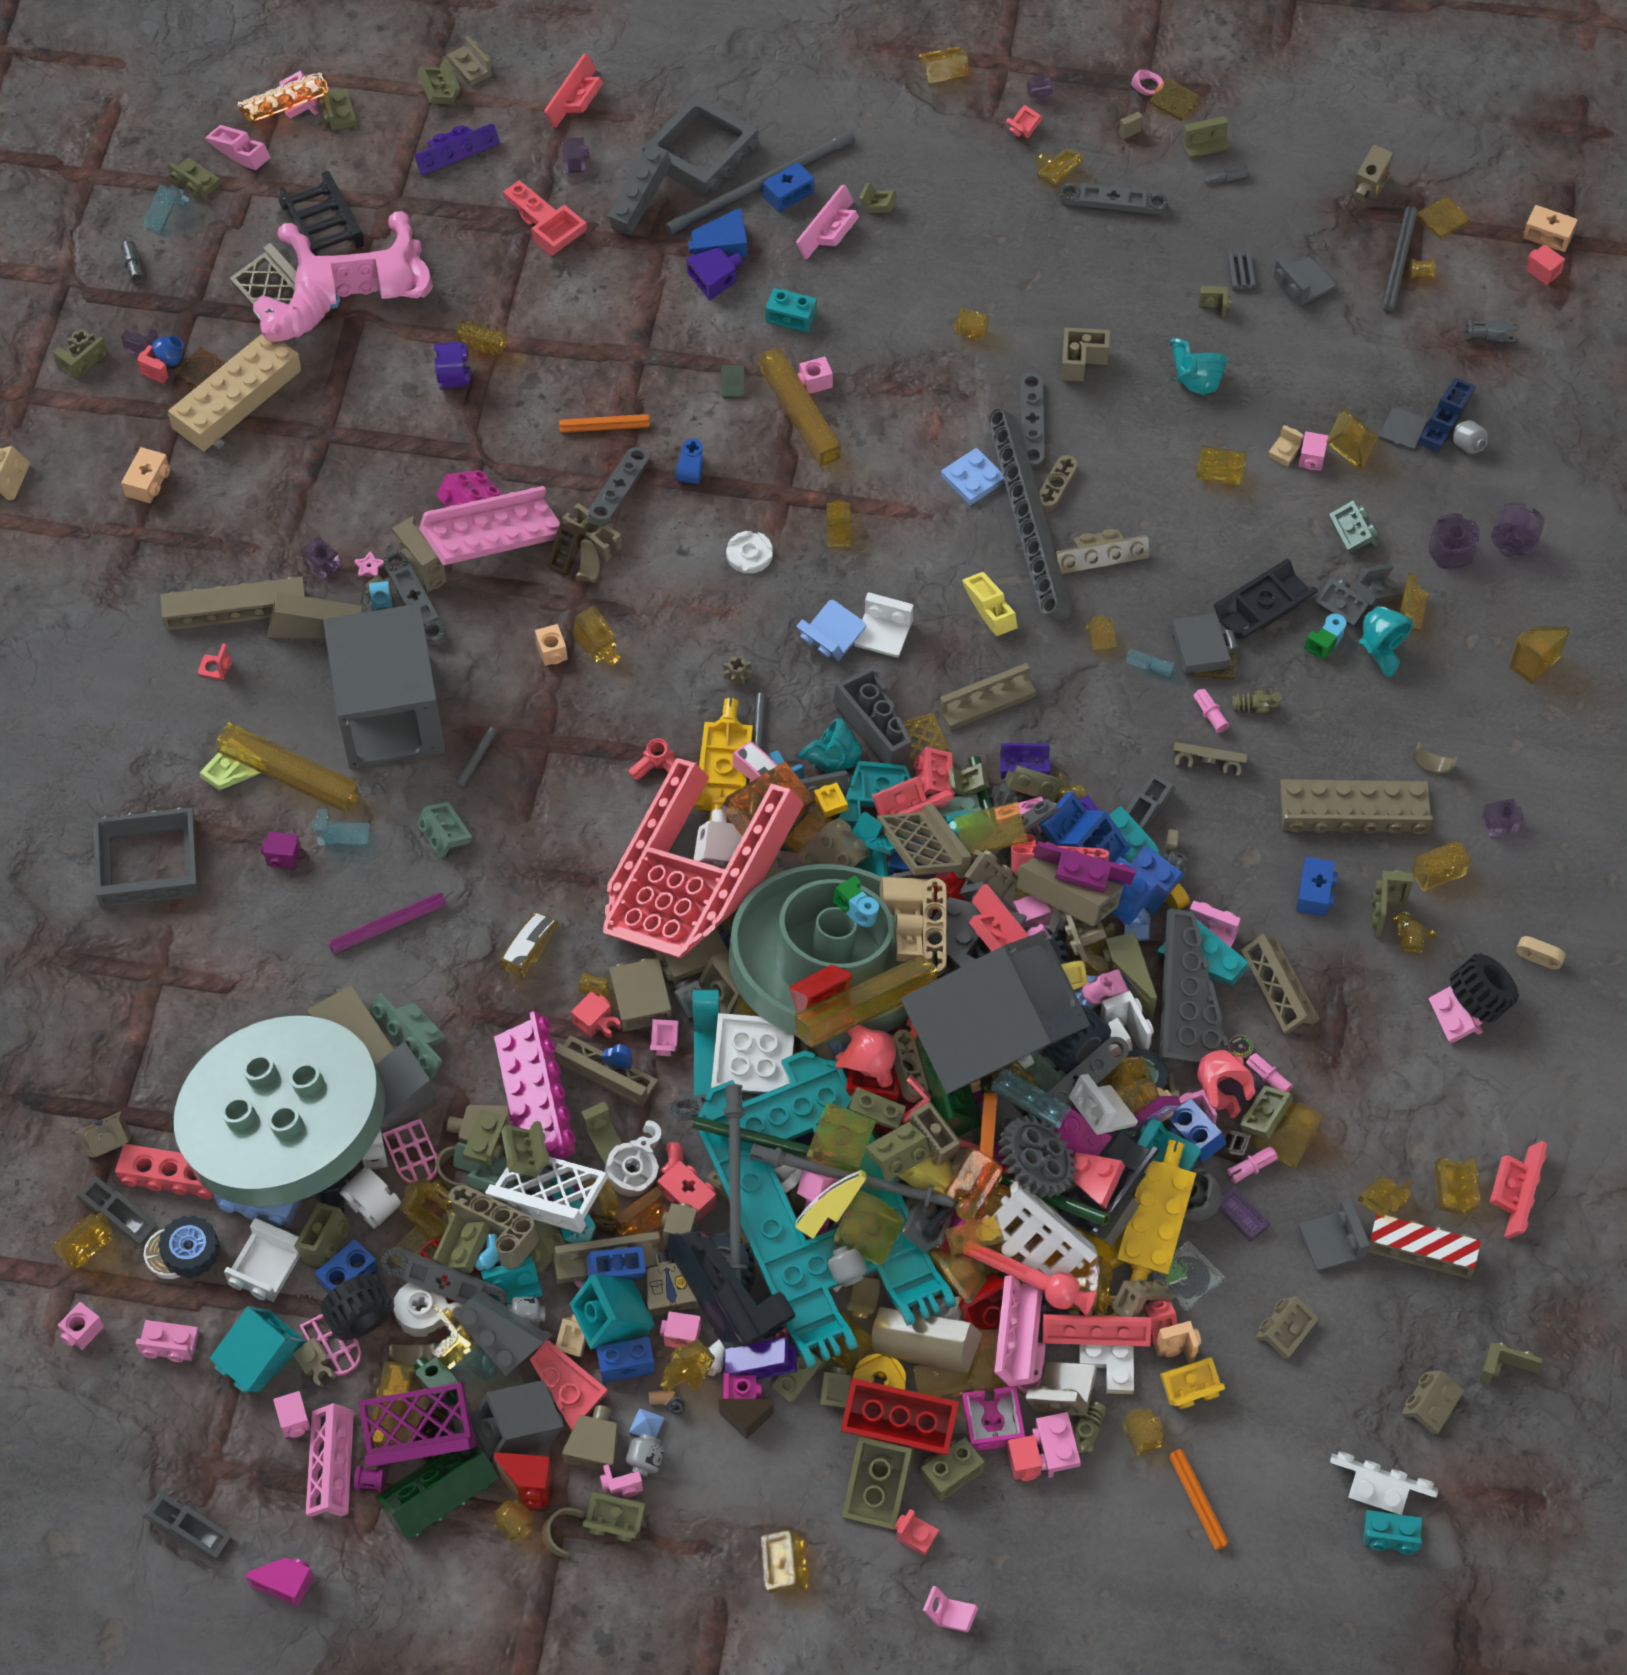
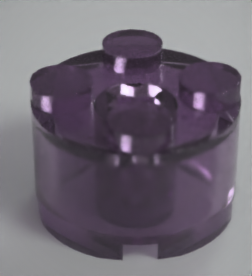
[1491,503,1545,557]
[1428,513,1480,569]

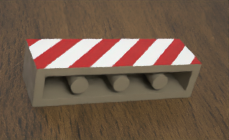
[1368,1213,1481,1280]

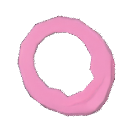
[1131,70,1164,96]

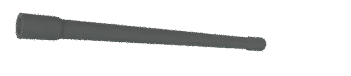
[665,130,855,235]

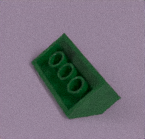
[916,1034,982,1137]
[375,1446,499,1540]

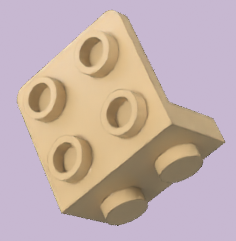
[0,446,30,501]

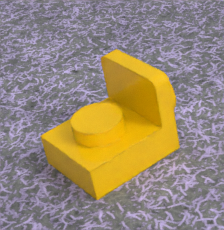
[814,783,848,818]

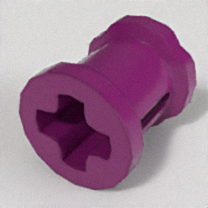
[354,1466,386,1492]

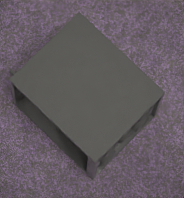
[323,603,446,770]
[900,931,1090,1094]

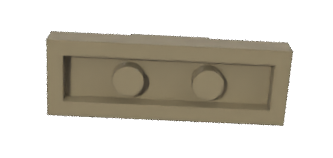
[1173,742,1247,775]

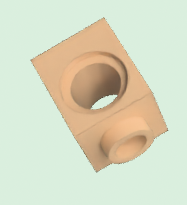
[535,624,568,666]

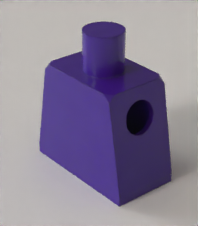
[686,248,743,300]

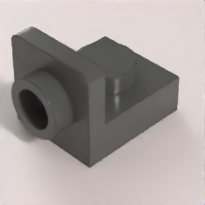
[671,979,702,1019]

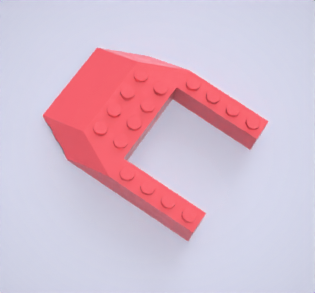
[603,758,804,959]

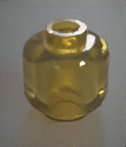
[493,1499,534,1540]

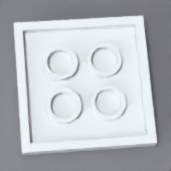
[711,1013,794,1094]

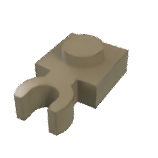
[292,1337,336,1388]

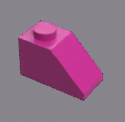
[245,1558,313,1607]

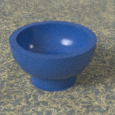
[152,335,184,366]

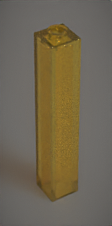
[759,347,840,467]
[217,722,361,813]
[794,955,938,1048]

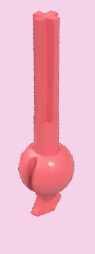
[963,1239,1097,1316]

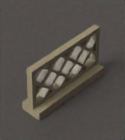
[230,243,296,305]
[877,804,972,878]

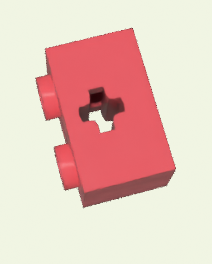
[657,1161,717,1222]

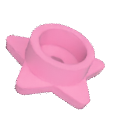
[354,552,384,578]

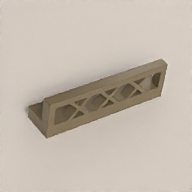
[939,663,1036,731]
[1241,933,1320,1034]
[554,1035,658,1107]
[552,1231,660,1284]

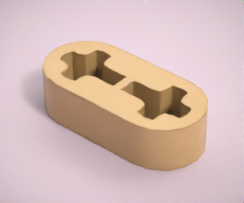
[1516,936,1566,969]

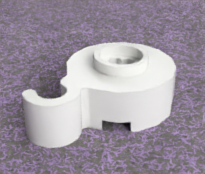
[604,1120,661,1197]
[394,1283,464,1337]

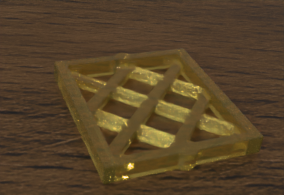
[903,713,948,761]

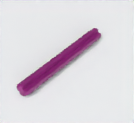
[328,893,445,954]

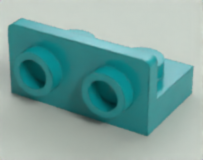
[481,1256,543,1304]
[1363,1510,1422,1555]

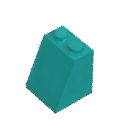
[570,1274,654,1349]
[209,1306,307,1393]

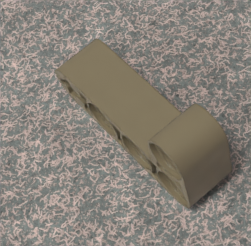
[449,1185,539,1269]

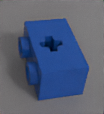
[763,162,814,213]
[1296,857,1338,916]
[585,1246,646,1280]
[596,1337,655,1384]

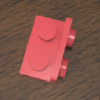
[913,747,955,797]

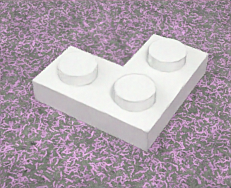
[1079,1344,1134,1394]

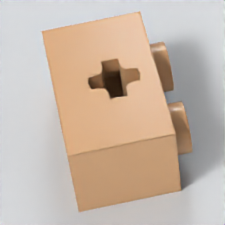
[1523,205,1578,252]
[121,447,170,504]

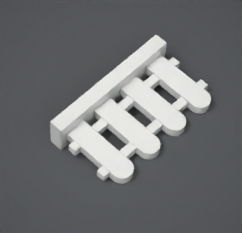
[982,1181,1098,1277]

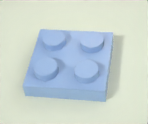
[941,448,1005,505]

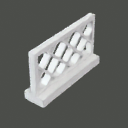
[485,1157,608,1233]

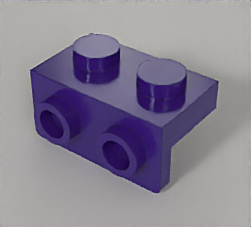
[1000,743,1050,779]

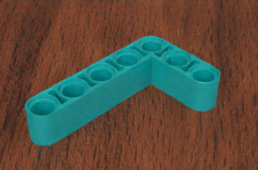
[693,990,720,1097]

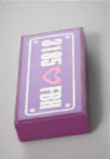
[1129,1096,1182,1130]

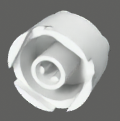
[339,1167,402,1229]

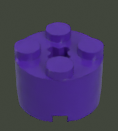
[434,341,472,390]

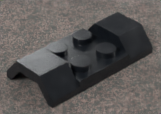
[1214,558,1318,639]
[1057,1130,1159,1237]

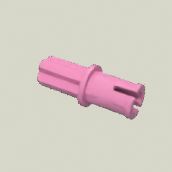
[1194,689,1230,733]
[1246,1053,1293,1092]
[1227,1147,1278,1184]

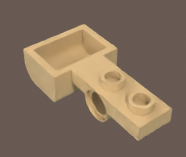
[880,877,934,962]

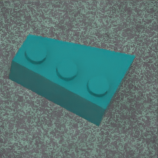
[1157,919,1249,987]

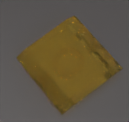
[967,1328,1018,1391]

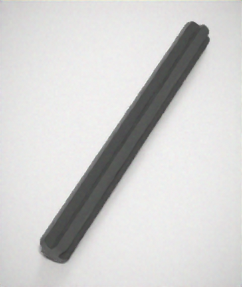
[1382,206,1417,312]

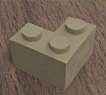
[1061,327,1110,382]

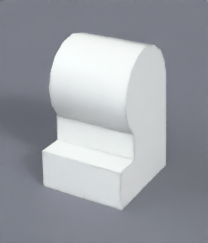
[362,1128,388,1170]

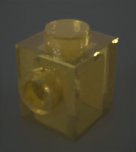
[1123,1408,1163,1456]

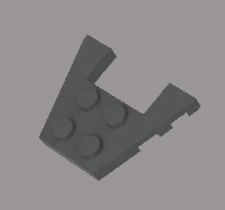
[927,897,1027,970]

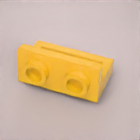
[1160,1357,1226,1409]

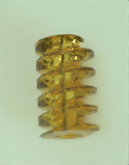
[456,319,507,356]

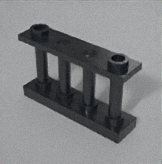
[278,171,364,256]

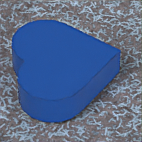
[602,1044,633,1070]

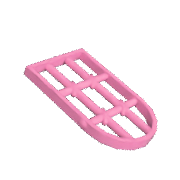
[382,1118,437,1186]
[300,1314,362,1376]

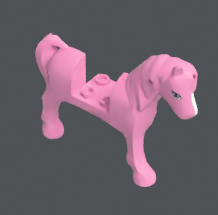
[253,211,433,342]

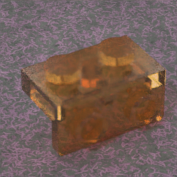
[944,1147,1003,1213]

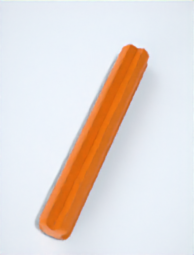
[559,414,650,433]
[1170,1449,1229,1550]

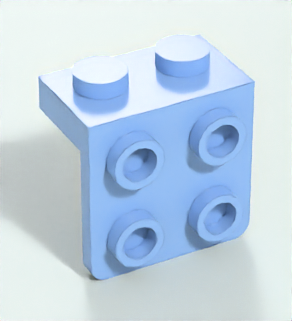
[796,600,866,662]

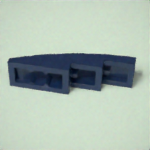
[1417,377,1476,453]

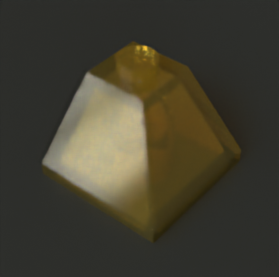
[1326,407,1379,470]
[1250,1103,1324,1169]
[928,1248,987,1305]

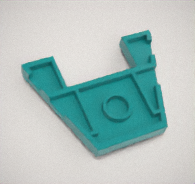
[839,761,920,827]

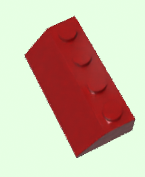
[840,1378,959,1456]

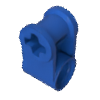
[676,439,704,484]

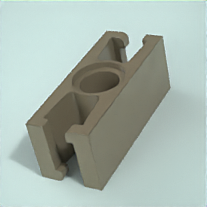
[562,503,622,562]

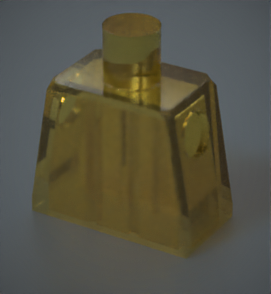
[573,605,620,665]

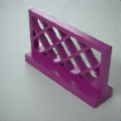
[358,1382,478,1467]

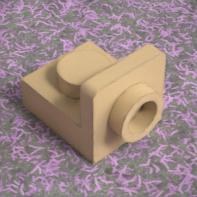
[1268,425,1304,467]
[556,1314,586,1357]

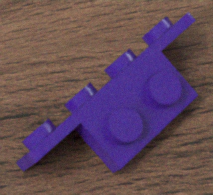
[414,123,500,175]

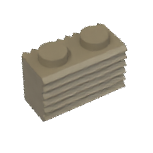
[909,1102,961,1166]

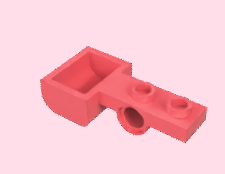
[503,180,587,256]

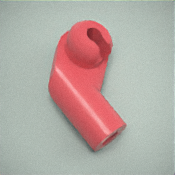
[659,1141,684,1176]

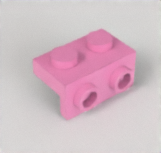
[1190,901,1241,947]
[1429,986,1483,1043]
[1032,1412,1081,1478]

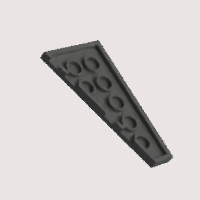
[1159,909,1229,1065]

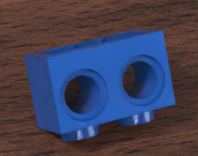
[1168,1098,1226,1163]
[315,1239,378,1294]

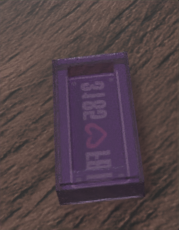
[1219,1186,1270,1242]

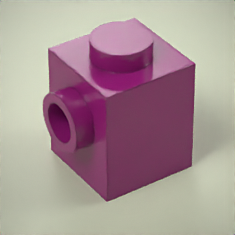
[261,831,301,868]

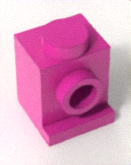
[723,1373,762,1399]

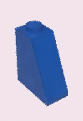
[688,209,748,258]

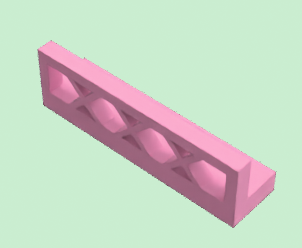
[994,1275,1043,1387]
[306,1403,354,1517]

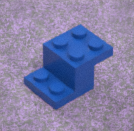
[1039,792,1131,863]
[1108,845,1185,926]

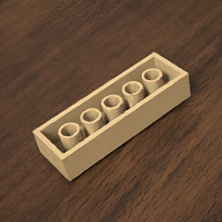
[168,334,301,452]

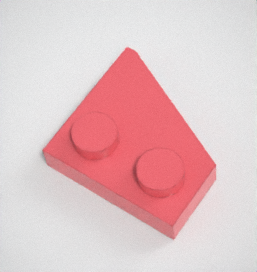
[1072,1152,1125,1209]

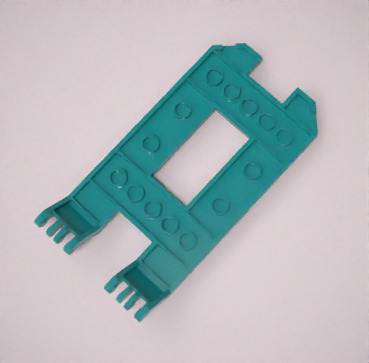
[698,1050,957,1368]

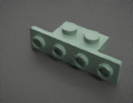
[369,993,446,1078]
[453,1142,552,1193]

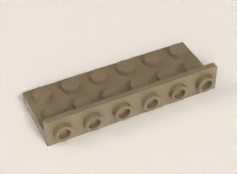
[1280,779,1433,834]

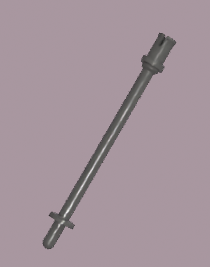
[724,1084,747,1282]
[750,1143,956,1208]

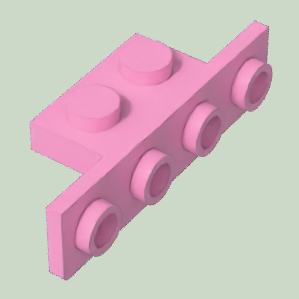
[796,185,859,259]

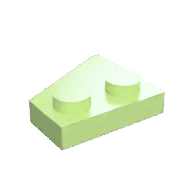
[200,739,268,790]

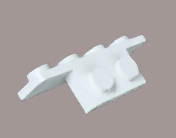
[1330,1451,1438,1515]

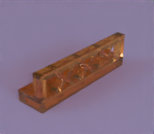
[237,72,328,123]

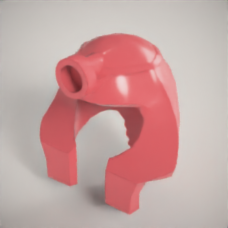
[835,1016,896,1087]
[1197,1050,1256,1118]

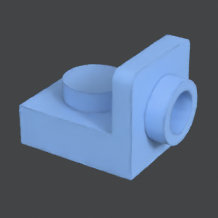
[1121,908,1151,941]

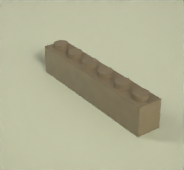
[160,577,306,631]

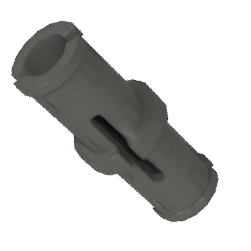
[121,241,145,283]

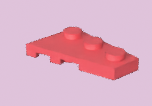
[530,1340,609,1430]

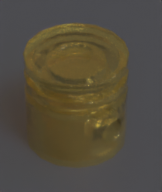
[954,307,989,341]

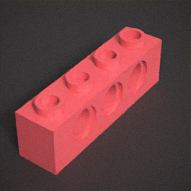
[115,1144,214,1200]

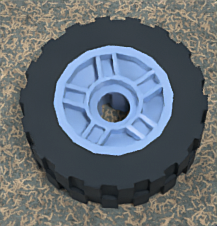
[158,1215,220,1278]

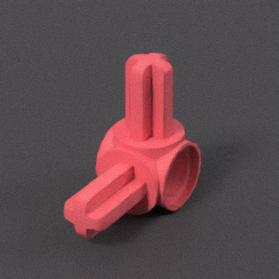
[629,738,676,781]

